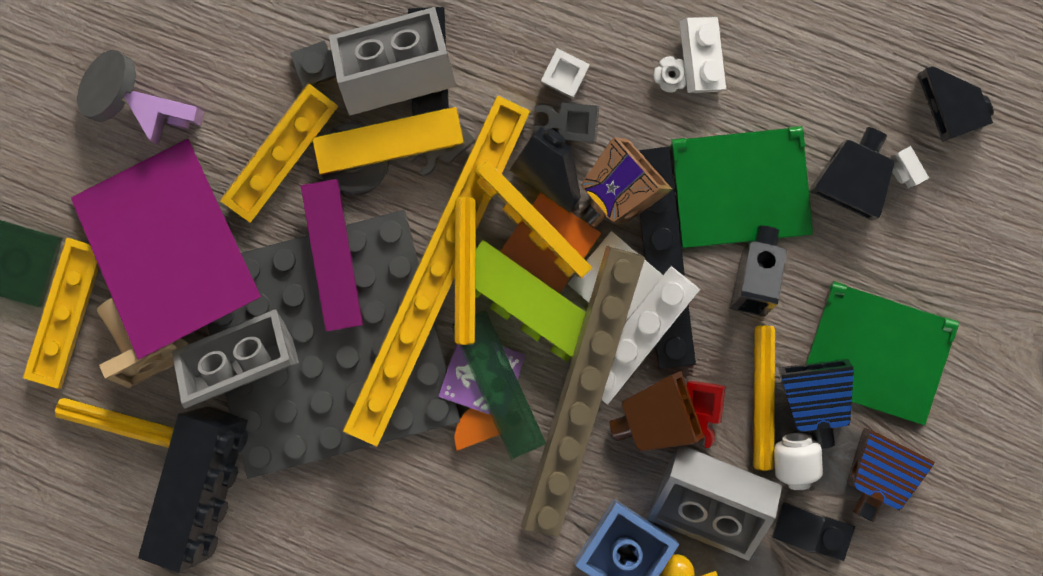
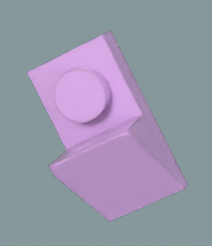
[124,91,204,145]

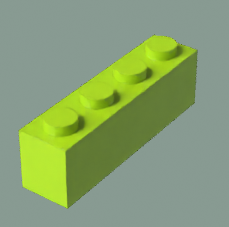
[475,240,586,363]

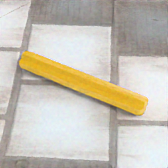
[455,197,476,345]
[753,325,775,471]
[55,398,174,448]

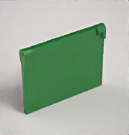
[670,126,813,248]
[805,281,959,425]

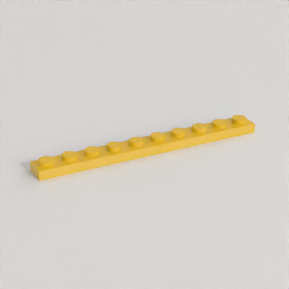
[342,95,530,447]

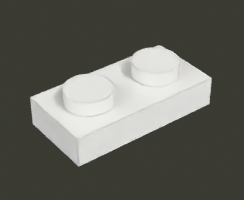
[679,17,726,93]

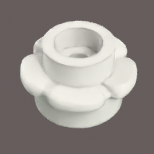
[653,56,687,93]

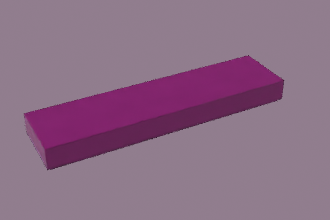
[300,179,363,331]

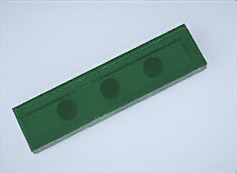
[451,310,546,460]

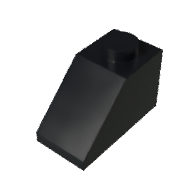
[917,66,994,142]
[510,127,581,213]

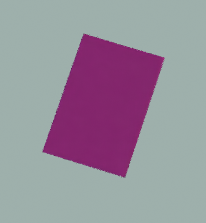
[71,138,261,360]

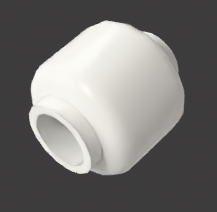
[774,433,823,490]

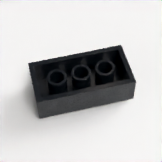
[138,406,248,573]

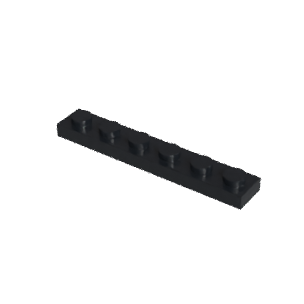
[638,146,696,369]

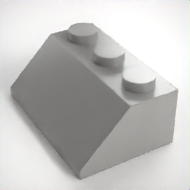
[329,7,456,116]
[172,309,299,409]
[647,446,782,561]

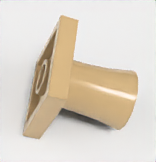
[97,298,189,388]

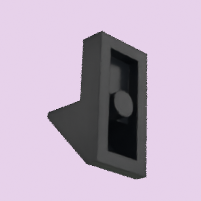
[772,502,855,561]

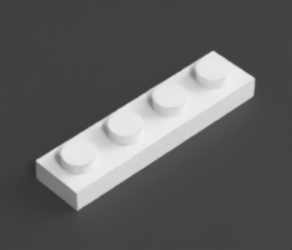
[601,266,700,405]

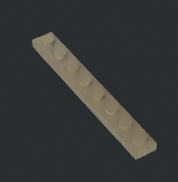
[521,246,645,537]

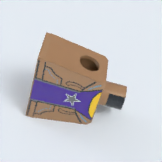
[580,137,673,227]

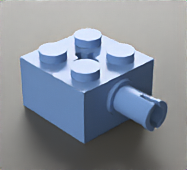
[574,499,679,576]

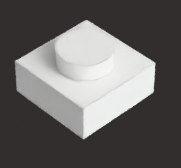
[541,48,590,99]
[890,146,929,188]

